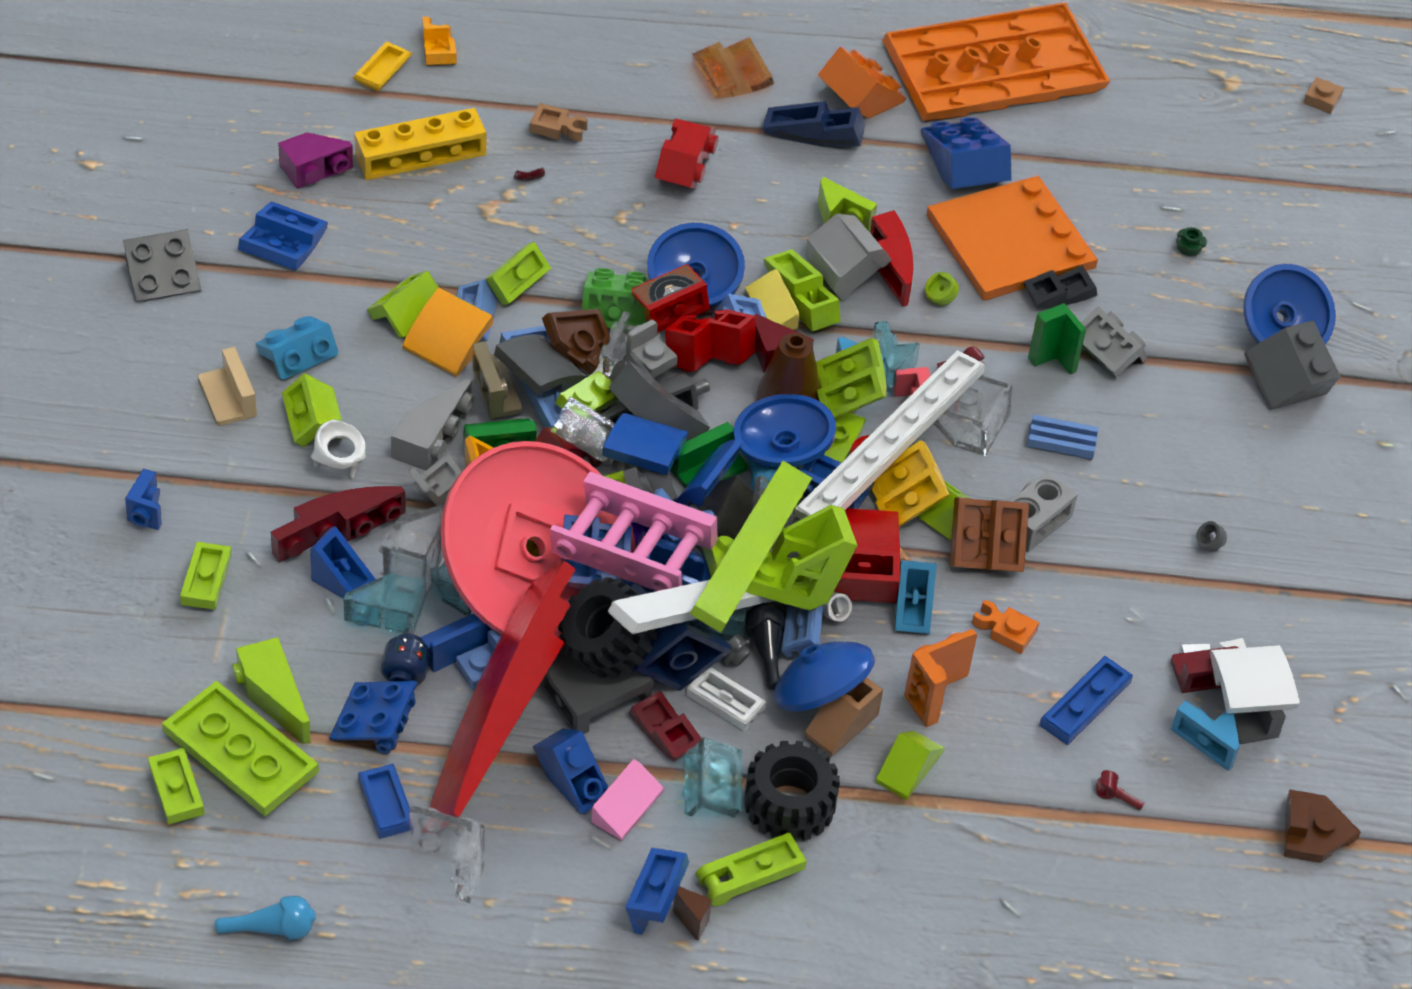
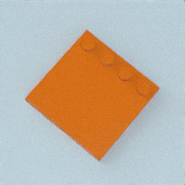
[926,175,1098,301]

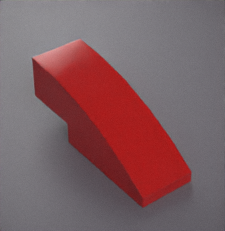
[870,210,914,307]

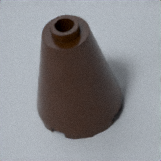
[756,333,821,402]

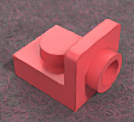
[893,367,931,397]

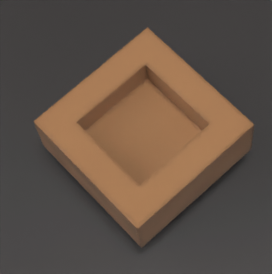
[1303,77,1344,114]

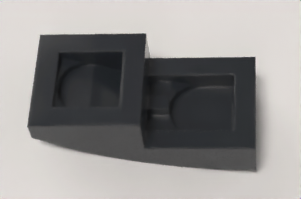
[1024,265,1097,308]

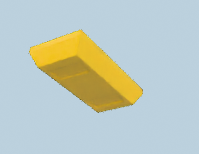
[353,41,412,92]

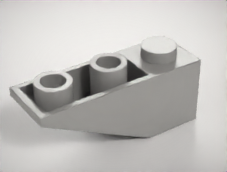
[391,378,475,470]

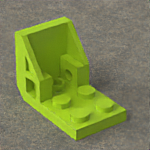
[702,505,857,611]

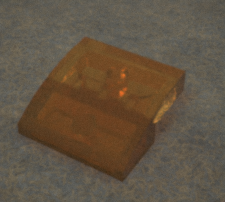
[692,37,774,97]

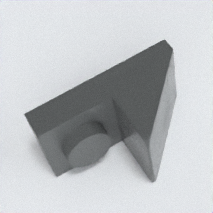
[623,467,676,500]

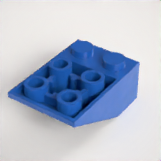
[921,117,1012,189]

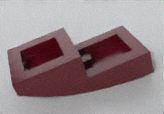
[629,690,704,762]

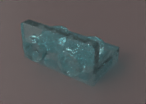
[682,737,742,818]

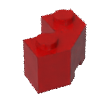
[654,118,719,189]
[665,309,757,372]

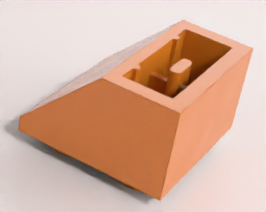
[817,46,907,118]

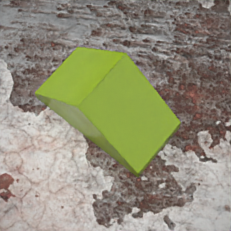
[875,730,945,801]

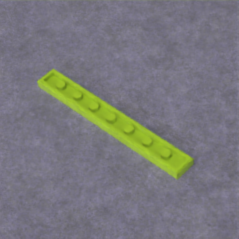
[689,461,812,632]

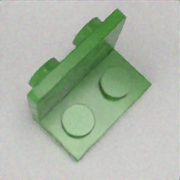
[582,268,649,330]

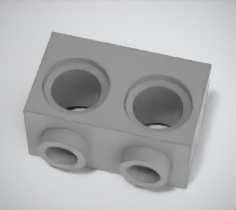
[1005,472,1077,552]

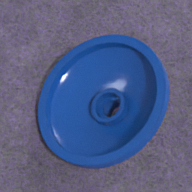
[647,223,745,308]
[1243,264,1336,344]
[734,394,836,468]
[773,642,875,711]

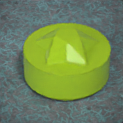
[925,272,959,306]

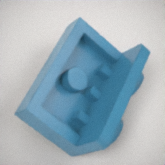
[255,316,339,380]

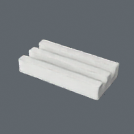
[686,667,766,732]

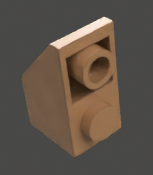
[804,677,883,757]

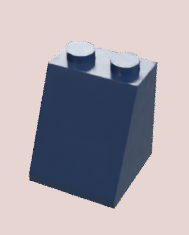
[631,583,732,691]

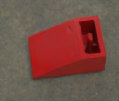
[833,508,900,603]

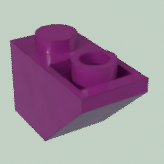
[278,132,353,189]

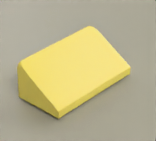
[745,269,799,330]

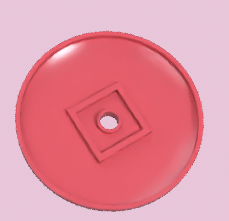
[441,441,636,647]

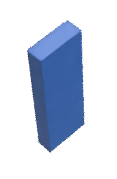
[1039,656,1133,745]

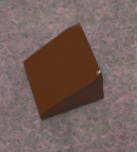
[673,886,712,941]

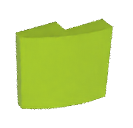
[816,338,886,419]

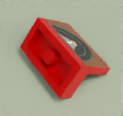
[631,264,710,333]

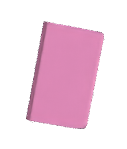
[591,759,664,841]

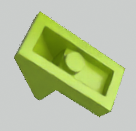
[817,177,877,231]

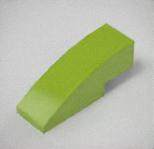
[764,249,841,332]

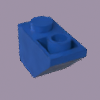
[533,728,608,814]

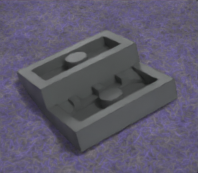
[494,334,586,396]

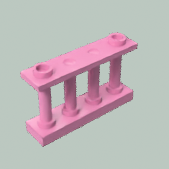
[550,472,718,592]

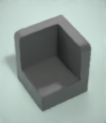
[1234,710,1286,744]

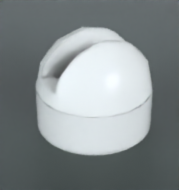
[823,593,852,622]

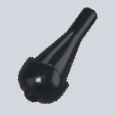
[745,603,786,690]

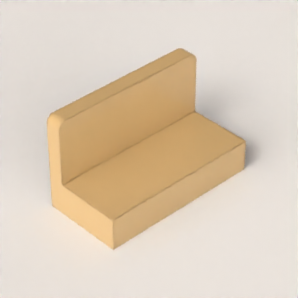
[198,346,257,426]

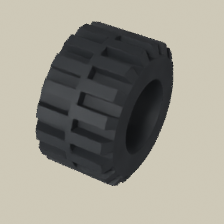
[558,577,658,678]
[744,740,840,842]

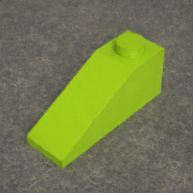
[232,637,311,744]

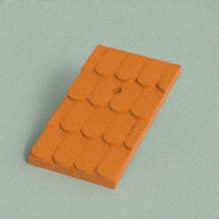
[882,2,1110,121]

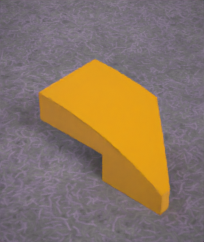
[422,16,457,65]

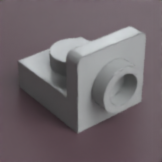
[626,319,677,378]

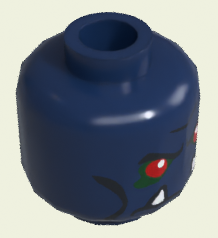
[380,633,431,686]

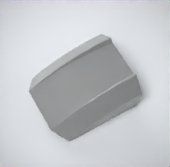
[806,214,892,301]

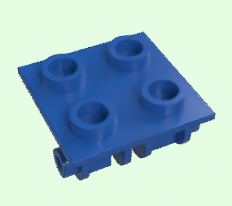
[329,681,417,754]

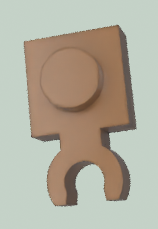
[529,103,588,142]

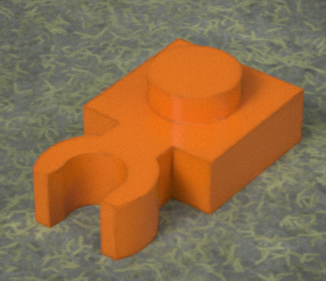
[972,600,1039,654]

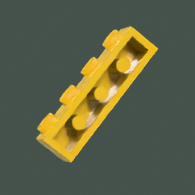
[354,108,487,180]

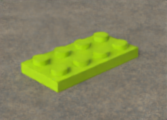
[162,680,319,816]

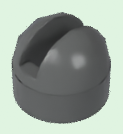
[1196,521,1227,551]

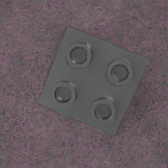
[123,229,201,302]

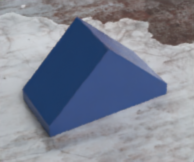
[310,526,376,603]

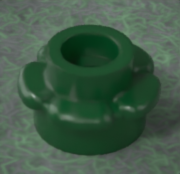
[1176,227,1207,256]

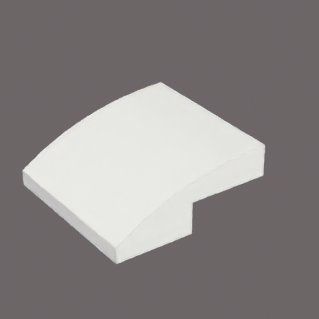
[1210,645,1300,714]

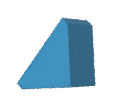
[894,560,937,634]

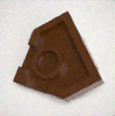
[542,308,611,374]
[1284,789,1361,863]

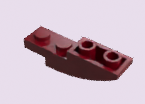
[270,486,406,563]

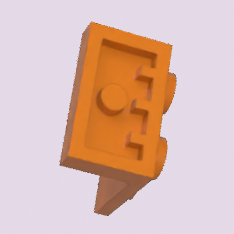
[904,629,977,727]

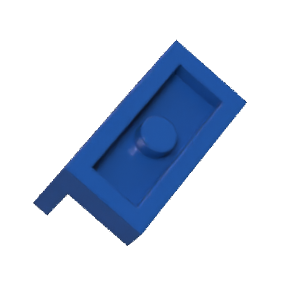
[421,613,493,673]
[625,847,690,935]

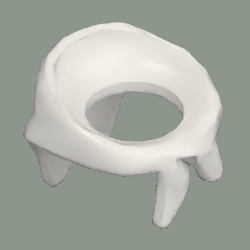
[311,420,366,479]

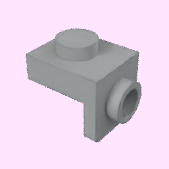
[409,453,463,507]

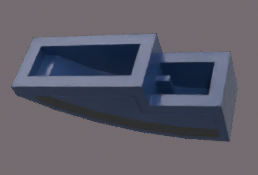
[763,101,866,147]

